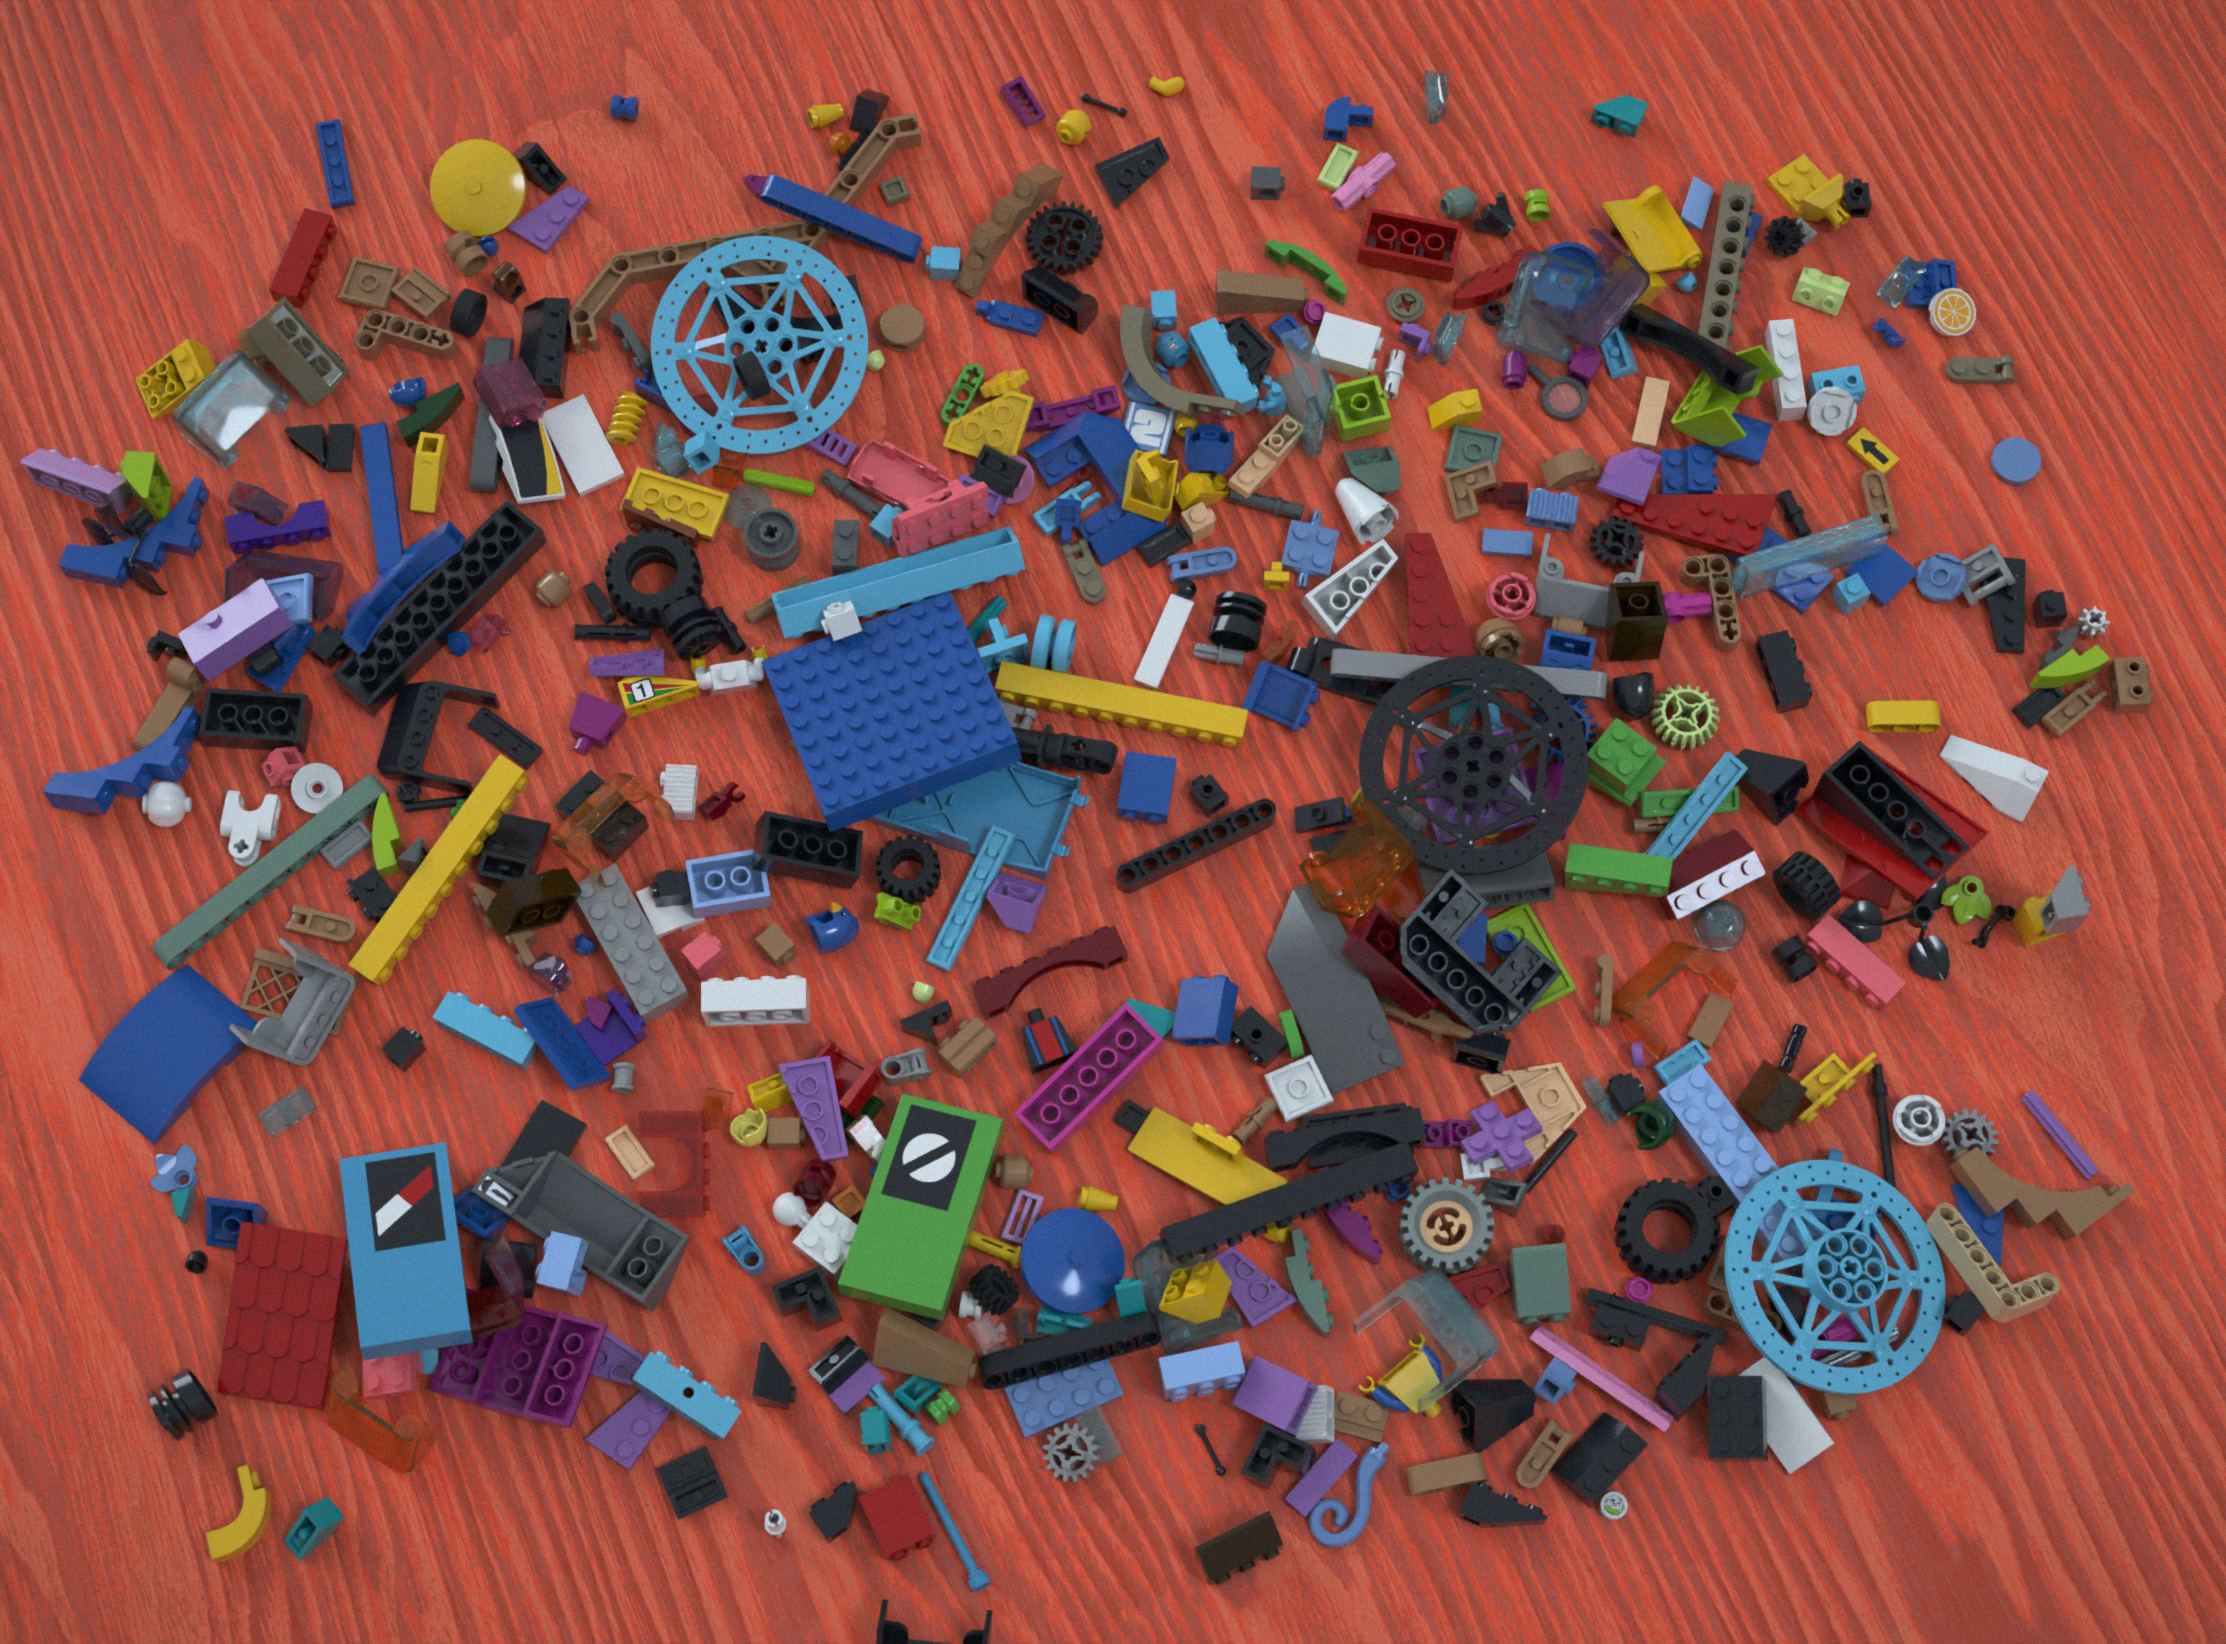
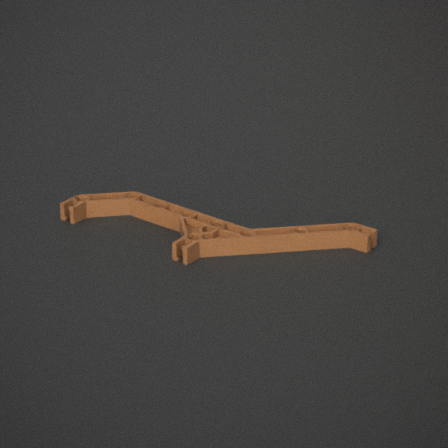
[569,113,922,355]

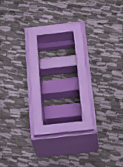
[803,429,857,468]

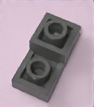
[2038,625,2080,671]

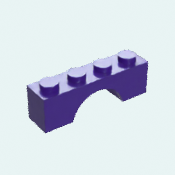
[225,500,332,554]

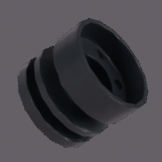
[1208,591,1267,653]
[658,595,725,660]
[147,1368,218,1441]

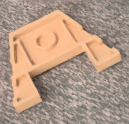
[1479,1062,1587,1166]

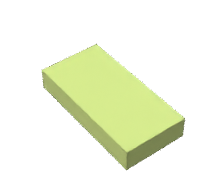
[1316,142,1359,192]

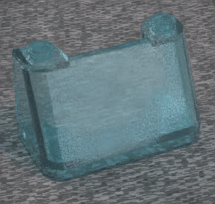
[1497,251,1595,364]
[173,350,292,469]
[1132,1239,1243,1355]

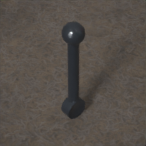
[1081,93,1128,117]
[1195,1424,1226,1476]

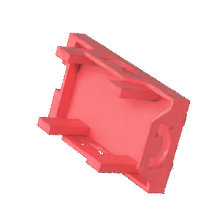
[846,439,952,512]
[892,479,989,558]
[362,1351,423,1399]

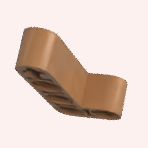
[355,309,458,361]
[1679,554,1741,653]
[133,657,206,752]

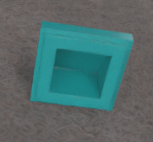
[171,1187,196,1223]

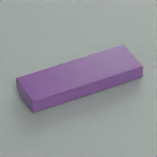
[1284,1438,1358,1518]

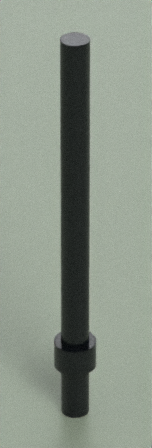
[1871,1064,1896,1220]

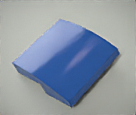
[1902,258,1957,309]
[1712,412,1772,465]
[1844,540,1918,607]

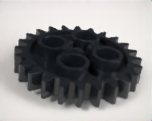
[1025,201,1104,275]

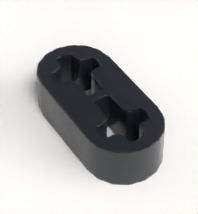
[583,581,617,625]

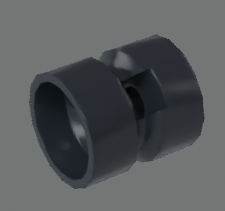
[1770,935,1819,984]

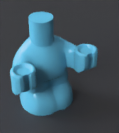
[1257,375,1286,416]

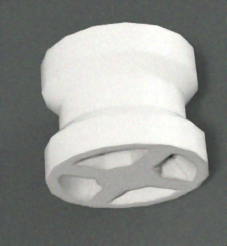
[959,1291,983,1320]

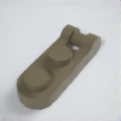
[1944,356,2015,384]
[1061,538,1106,606]

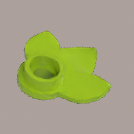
[1940,875,1992,925]

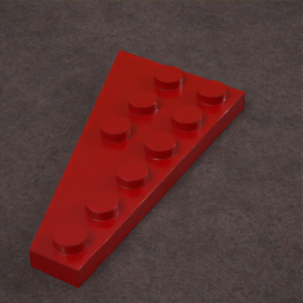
[1611,494,1778,561]
[1405,533,1477,658]

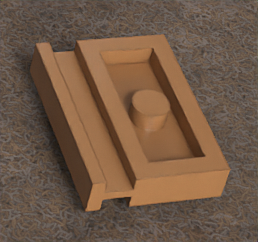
[391,266,452,322]
[1334,1391,1389,1444]

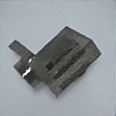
[1012,1307,1045,1344]

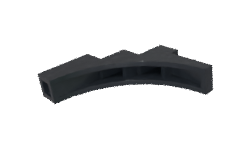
[704,277,855,365]

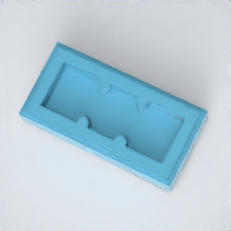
[1653,1039,1712,1086]

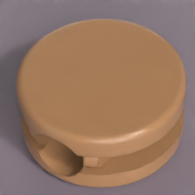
[880,304,926,352]

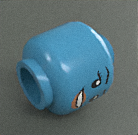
[1154,331,1190,367]

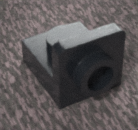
[147,630,189,661]

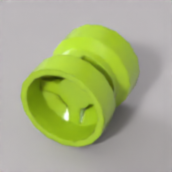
[1524,189,1551,222]

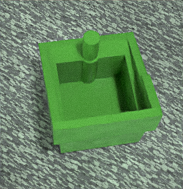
[1574,718,1667,807]

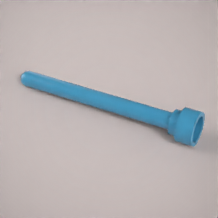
[919,1472,992,1593]

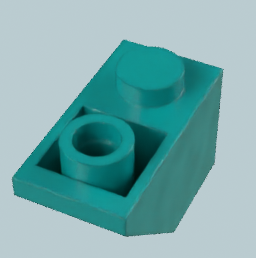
[1591,95,1648,138]
[1115,1278,1147,1318]

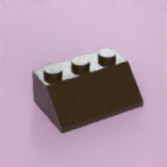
[1195,1511,1283,1586]

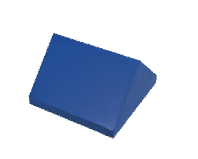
[454,1185,511,1242]
[206,1197,268,1249]

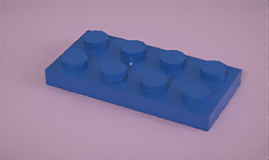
[1723,526,1834,615]
[514,997,611,1091]

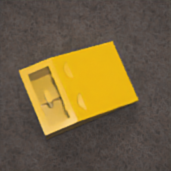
[135,338,223,419]

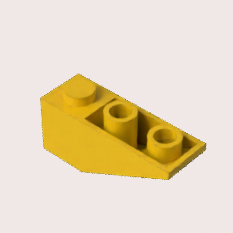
[410,432,450,514]

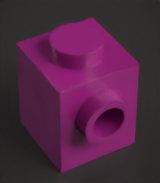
[1567,345,1604,389]

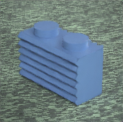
[1524,488,1579,532]

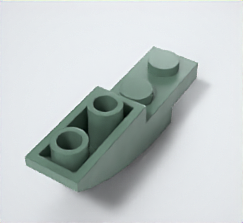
[1284,1229,1334,1338]

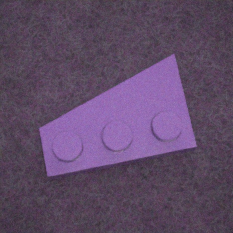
[589,648,666,678]

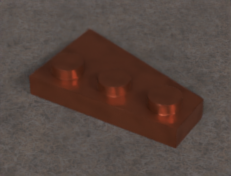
[622,498,700,549]

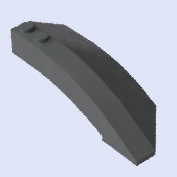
[1266,880,1405,1095]
[471,1150,690,1313]

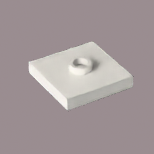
[1264,1054,1334,1123]

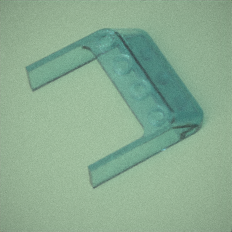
[1275,325,1337,458]
[1353,1270,1500,1413]

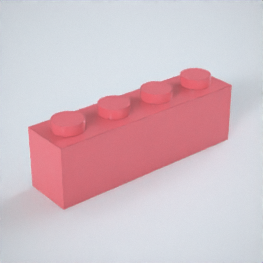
[1804,914,1907,1011]

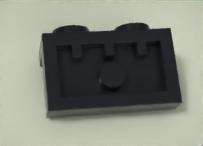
[346,867,397,924]

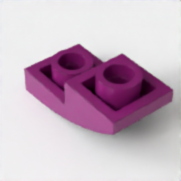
[1417,1119,1473,1149]

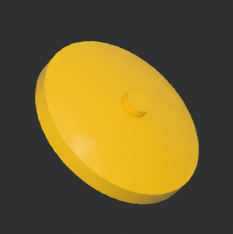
[430,139,527,237]

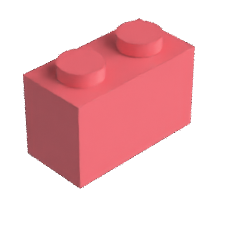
[680,931,726,983]

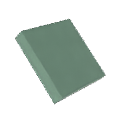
[1444,425,1503,473]

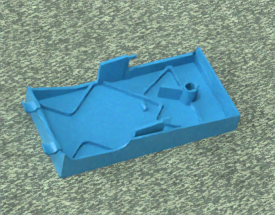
[864,761,1090,881]

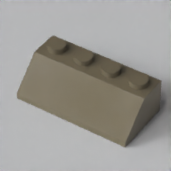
[245,297,350,407]

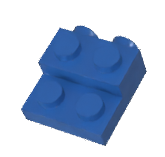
[1660,445,1718,494]

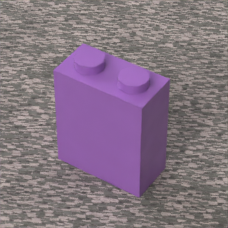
[1232,1355,1319,1435]

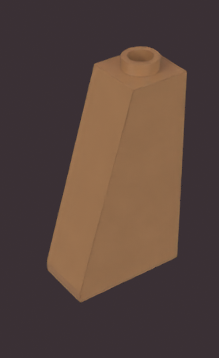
[1215,270,1309,315]
[872,1307,977,1388]

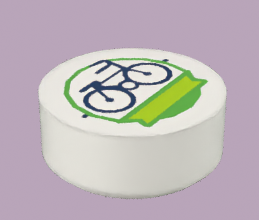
[1599,1492,1628,1521]

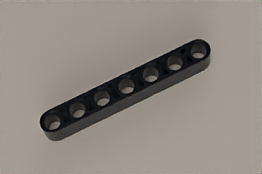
[1116,799,1276,893]
[978,1311,1162,1390]

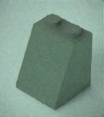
[1507,1243,1571,1326]

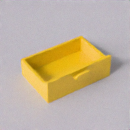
[1122,449,1180,523]

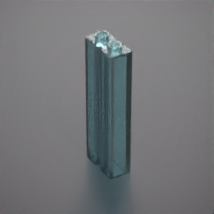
[1730,513,1888,599]

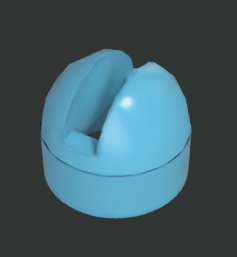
[1675,272,1697,293]

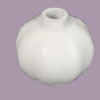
[142,781,192,827]

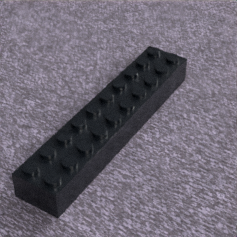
[332,500,547,717]

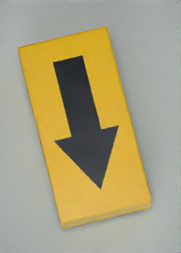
[1845,427,1900,475]

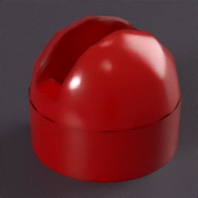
[1544,1224,1566,1244]

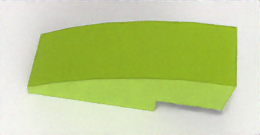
[2029,645,2110,689]
[372,793,404,878]

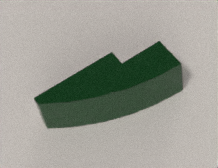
[396,383,465,448]

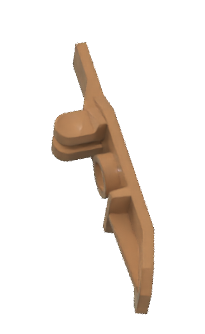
[1378,994,1474,1042]

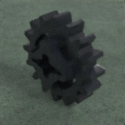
[1589,516,1644,569]

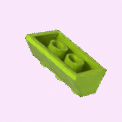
[120,451,173,524]

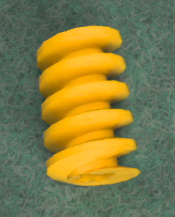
[606,391,648,446]

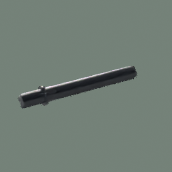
[1585,1287,1727,1345]

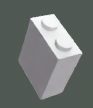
[1310,312,1384,379]

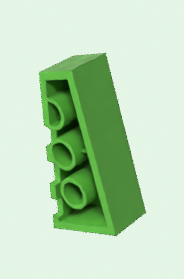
[1565,843,1673,897]

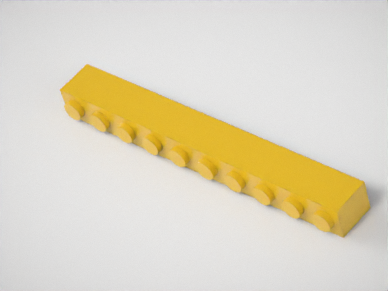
[995,661,1248,747]
[348,754,530,986]

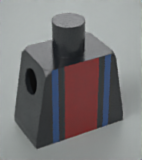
[1022,1008,1078,1075]

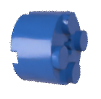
[1184,424,1235,474]

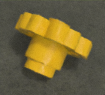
[979,368,1030,398]

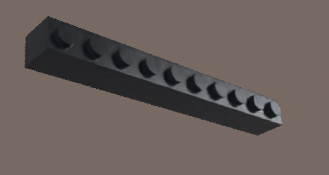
[1159,1141,1419,1265]

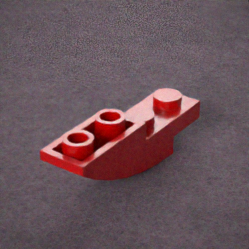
[1452,244,1537,310]

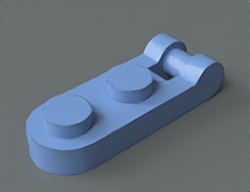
[1166,547,1237,584]

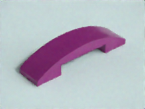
[1026,385,1121,431]

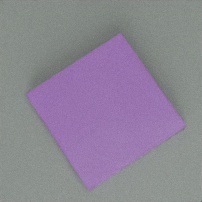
[811,1360,886,1415]

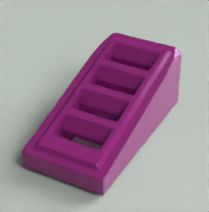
[999,76,1046,128]

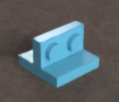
[977,617,1030,675]

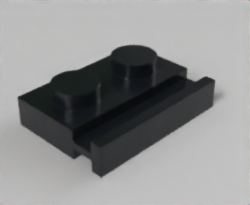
[970,444,1027,498]

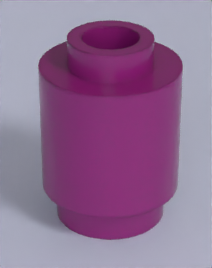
[1502,351,1527,389]

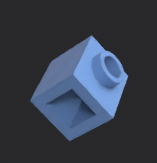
[1533,1357,1577,1405]

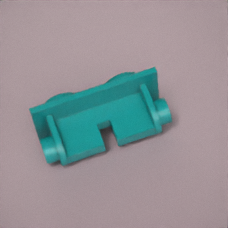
[1035,1306,1094,1336]

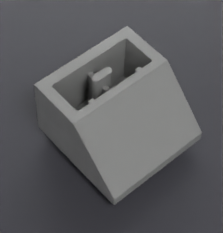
[2039,865,2090,936]

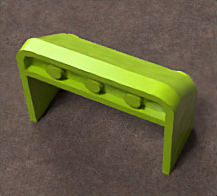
[1671,344,1783,447]

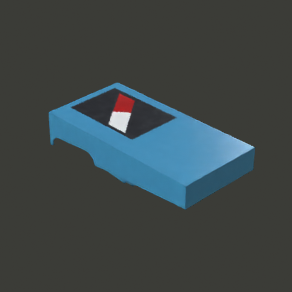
[339,1142,473,1361]

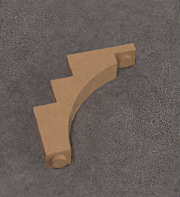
[1949,1146,2135,1240]

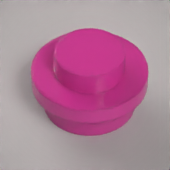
[1303,300,1327,325]
[1625,1277,1653,1304]

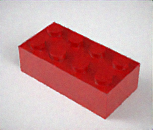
[1357,207,1463,282]

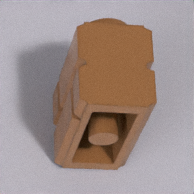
[938,1016,998,1079]

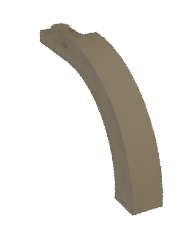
[1120,305,1245,419]

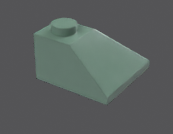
[1343,445,1401,494]

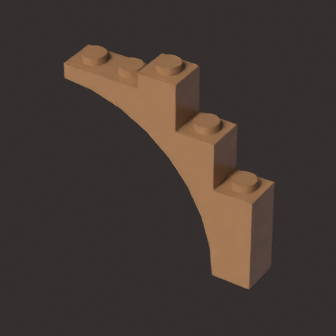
[954,163,1064,298]

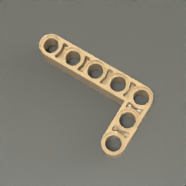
[1926,1202,2061,1323]

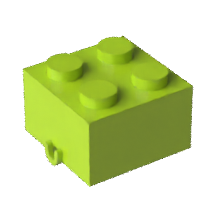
[1329,375,1391,442]

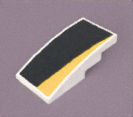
[489,407,565,504]

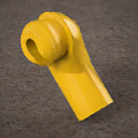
[1148,76,1185,96]

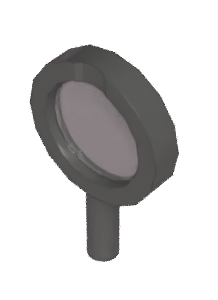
[1527,363,1588,422]

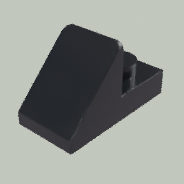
[900,1000,953,1045]

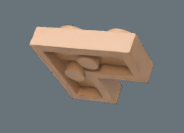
[1444,460,1499,523]

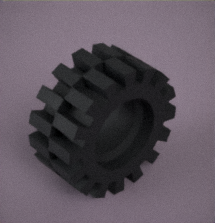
[969,1264,1020,1316]

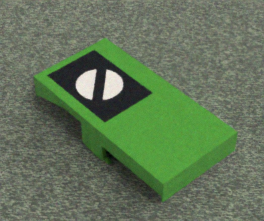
[838,1094,1005,1321]

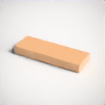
[1631,376,1670,450]

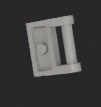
[1961,543,2016,607]

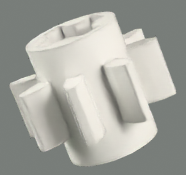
[2076,606,2110,639]

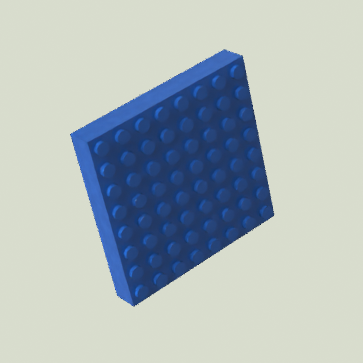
[762,591,1022,832]

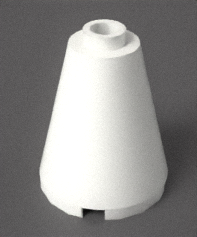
[1335,478,1399,544]

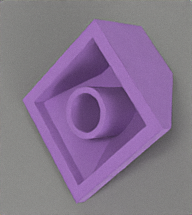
[1596,447,1662,506]
[986,872,1049,934]

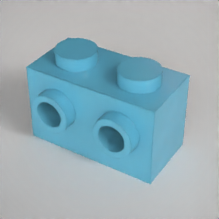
[1807,365,1866,405]

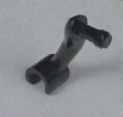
[1972,904,2016,948]

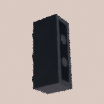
[1755,630,1812,714]

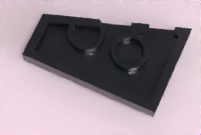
[1094,137,1170,209]

